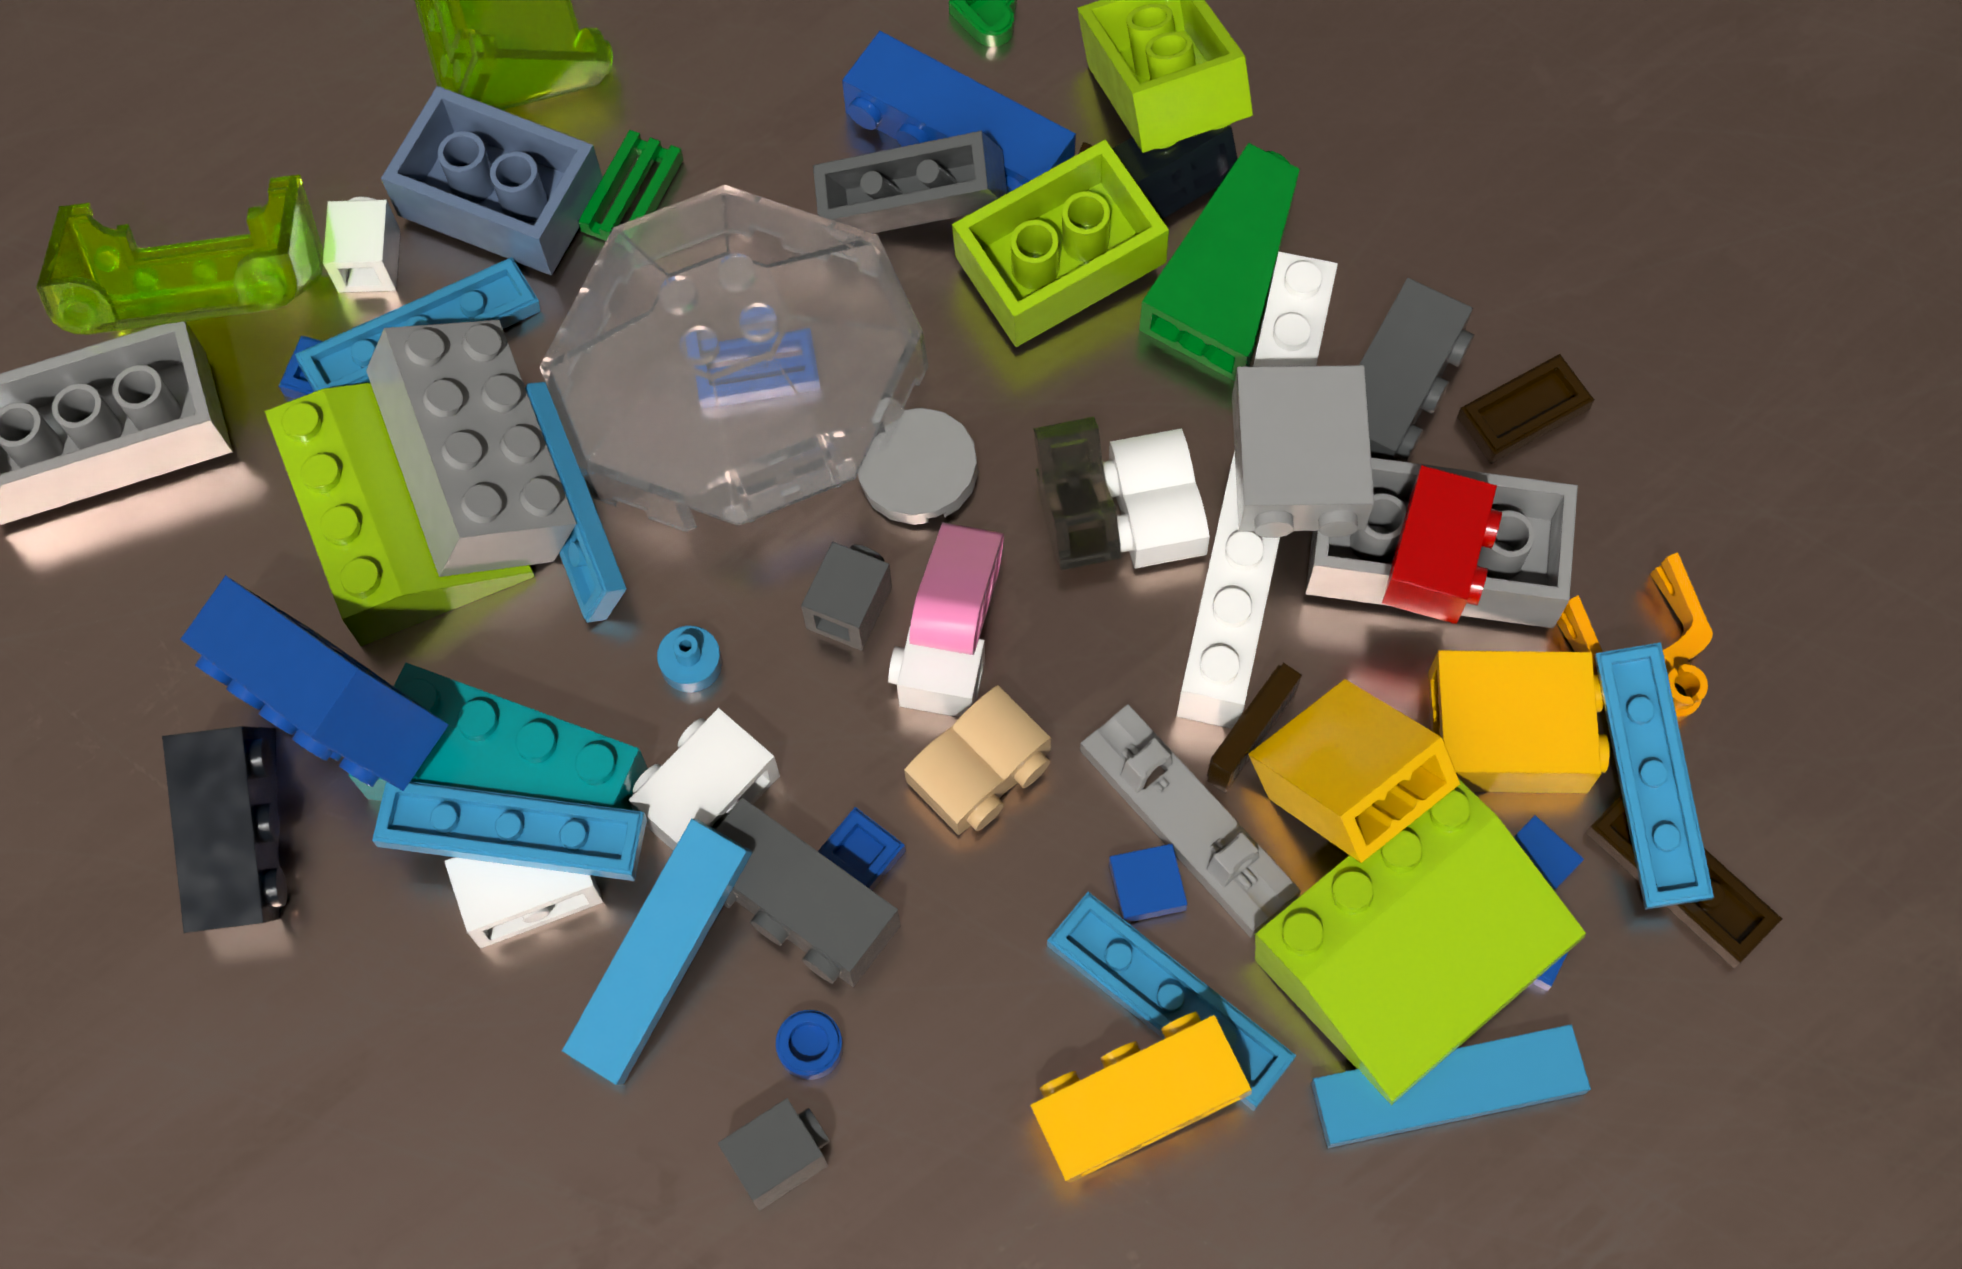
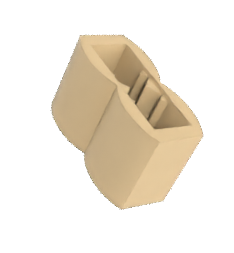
[904,685,1051,835]

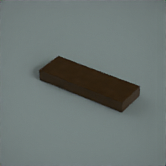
[1586,795,1783,968]

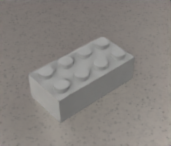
[0,317,233,525]
[366,320,576,577]
[1305,458,1578,628]

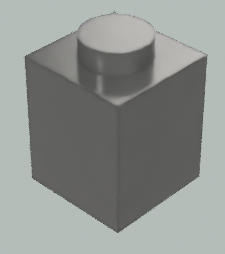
[801,541,892,651]
[717,1098,830,1211]

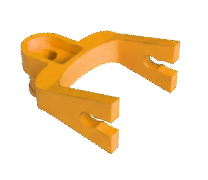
[1557,552,1713,722]

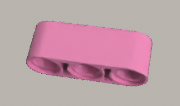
[909,522,1004,655]

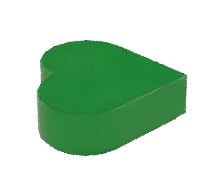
[949,0,1017,47]

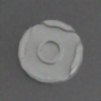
[856,408,979,525]

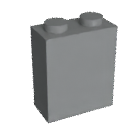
[1232,365,1374,538]

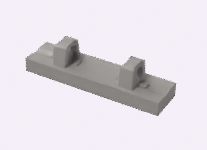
[1080,704,1301,938]

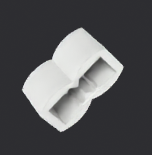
[1100,428,1210,568]

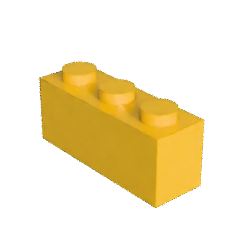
[1030,1011,1252,1183]

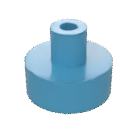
[657,626,722,693]

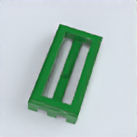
[578,129,684,251]

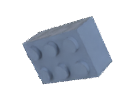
[381,86,603,276]

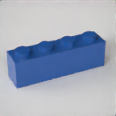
[842,31,1076,193]

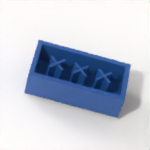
[181,575,449,791]

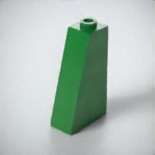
[1139,143,1300,381]

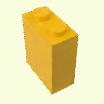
[1428,650,1610,794]
[1248,679,1460,863]

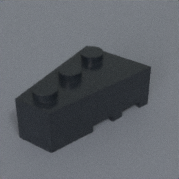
[162,726,287,933]

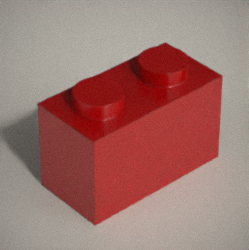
[1381,465,1502,624]

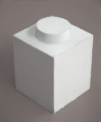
[323,196,400,293]
[888,628,985,717]

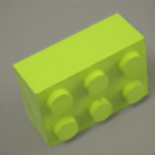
[1077,0,1253,153]
[952,139,1169,347]

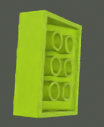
[265,383,535,646]
[1255,778,1586,1105]

